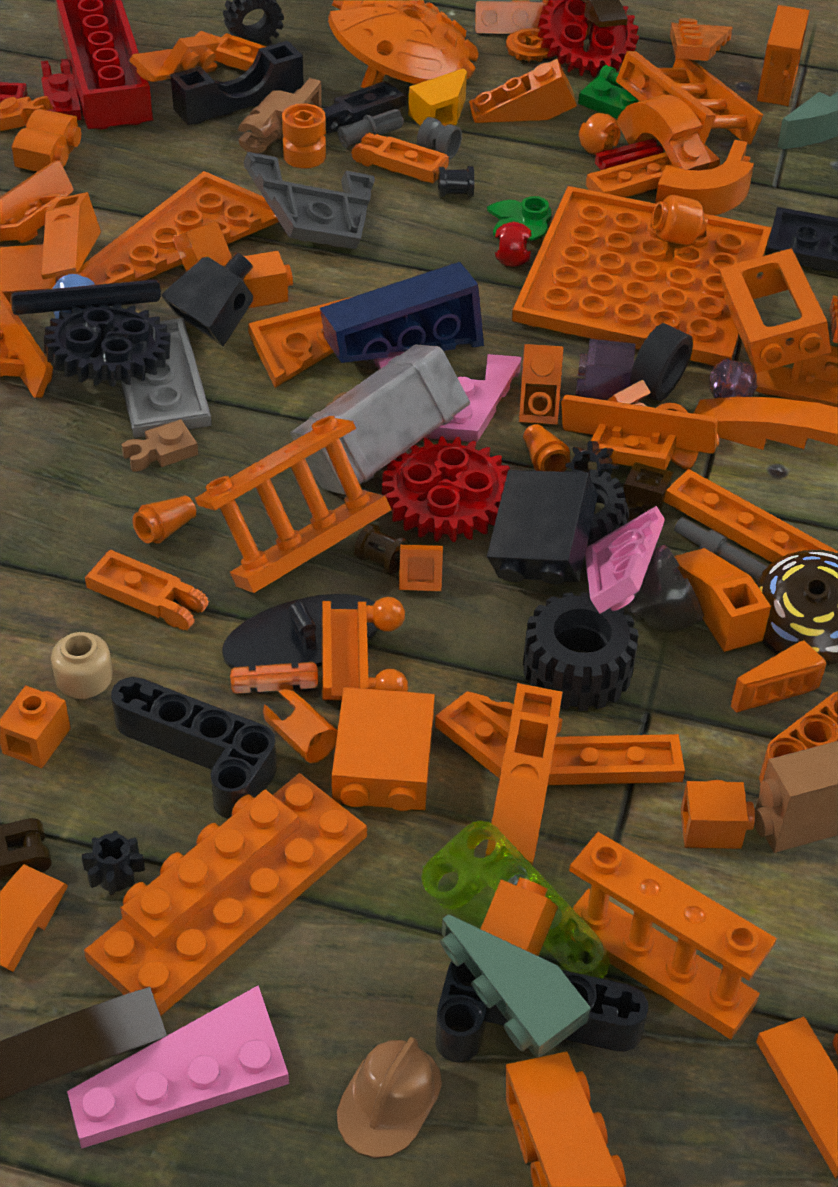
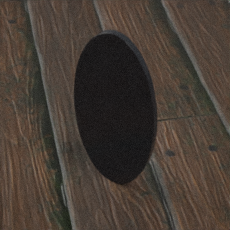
[222,594,378,671]

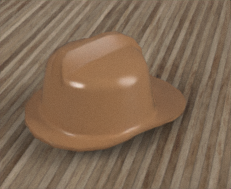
[337,1037,442,1158]

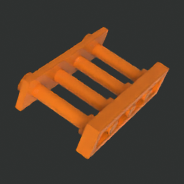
[616,51,763,145]
[195,416,391,593]
[560,832,777,1040]

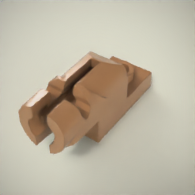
[238,78,322,154]

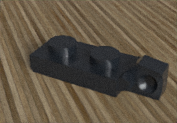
[322,81,406,133]

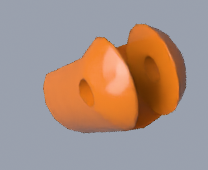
[263,689,338,763]

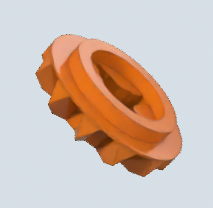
[506,28,551,63]

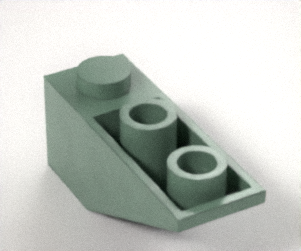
[440,914,591,1058]

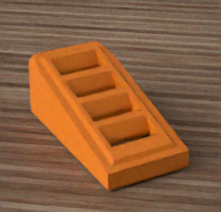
[731,640,826,713]

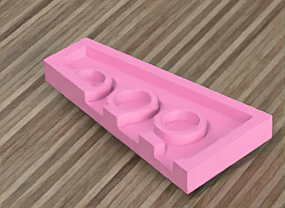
[585,506,665,614]
[67,985,289,1149]

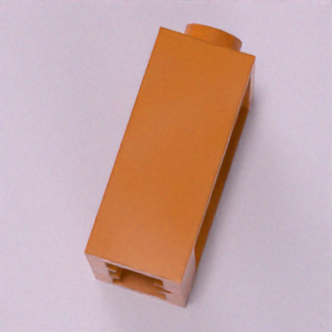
[757,5,810,106]

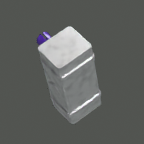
[290,345,470,495]

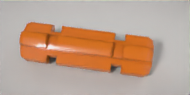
[230,662,318,694]

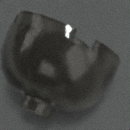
[626,544,704,633]

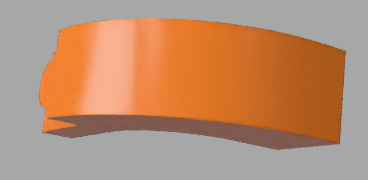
[616,94,712,171]
[655,140,754,216]

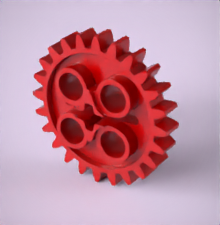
[537,0,639,77]
[382,436,510,542]

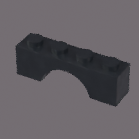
[170,41,304,125]

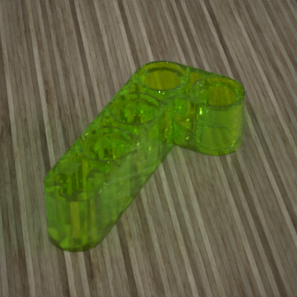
[421,821,610,979]

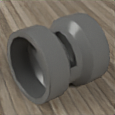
[417,117,462,160]

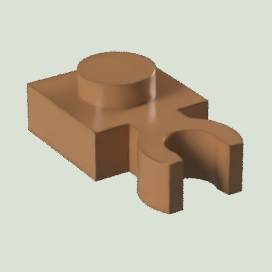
[121,419,198,472]

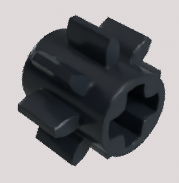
[565,441,619,477]
[82,831,145,895]

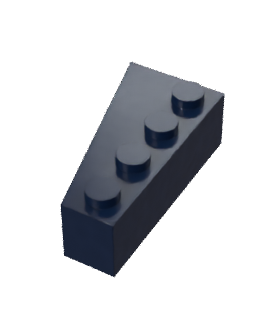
[320,262,484,363]

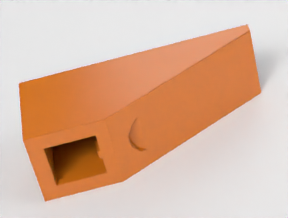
[469,59,577,123]
[41,192,101,280]
[666,548,771,652]

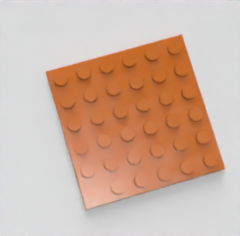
[512,186,772,369]

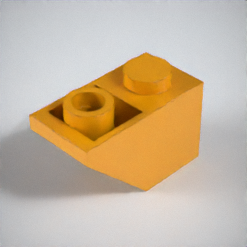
[408,68,467,126]

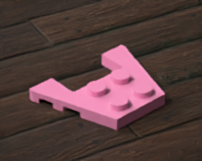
[374,351,521,442]

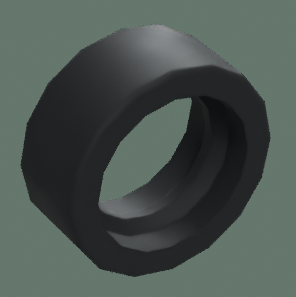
[630,323,693,401]

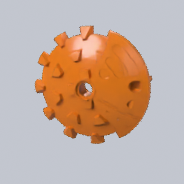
[328,0,479,88]

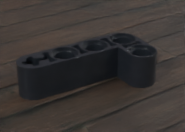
[111,677,277,819]
[435,961,648,1062]

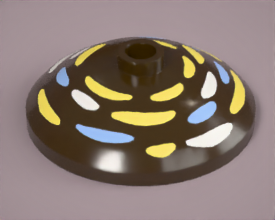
[755,550,838,665]

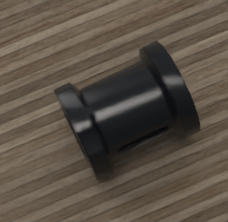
[438,166,475,197]

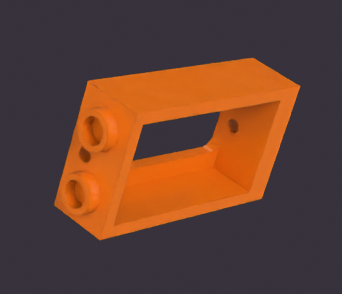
[719,248,832,373]

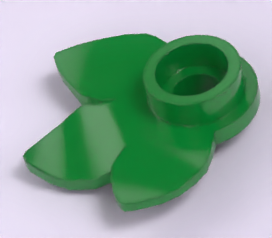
[487,196,552,241]

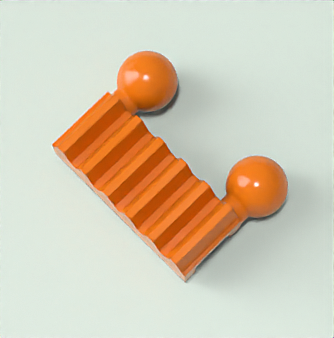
[321,597,408,700]

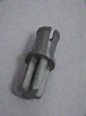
[337,109,404,148]

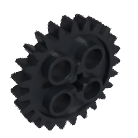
[44,302,171,387]

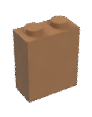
[754,741,838,853]

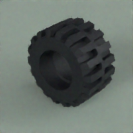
[523,592,638,711]

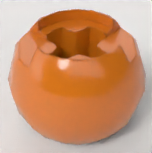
[579,113,621,155]

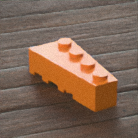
[506,1051,626,1187]

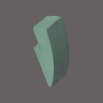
[777,91,838,149]

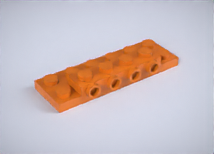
[84,773,367,1016]

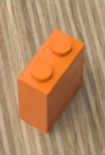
[332,687,435,811]

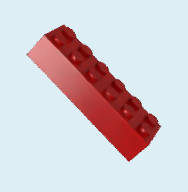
[55,0,153,129]

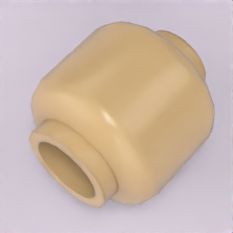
[50,632,113,699]

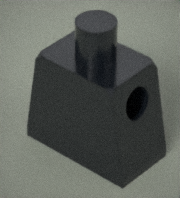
[161,252,253,347]

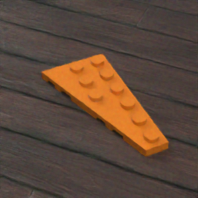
[77,171,279,285]

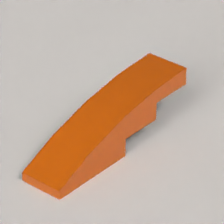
[693,397,838,450]

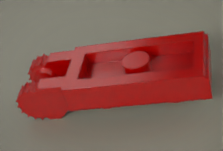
[41,59,82,120]

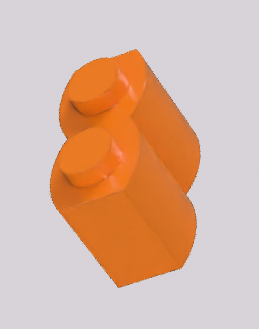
[12,109,82,172]

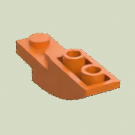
[485,683,563,868]

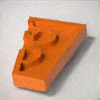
[248,297,351,388]

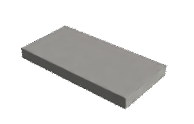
[120,318,212,438]

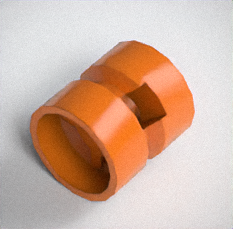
[282,103,326,169]

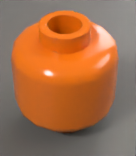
[651,195,708,245]

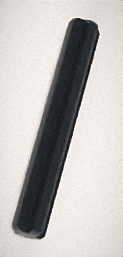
[10,279,161,315]

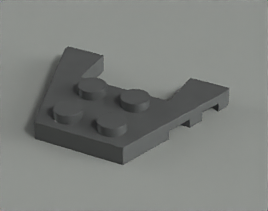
[243,152,375,249]

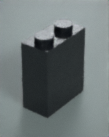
[487,470,598,584]

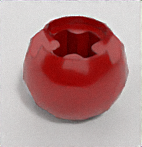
[495,221,532,267]

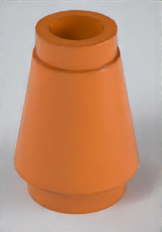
[523,424,570,472]
[133,495,196,543]

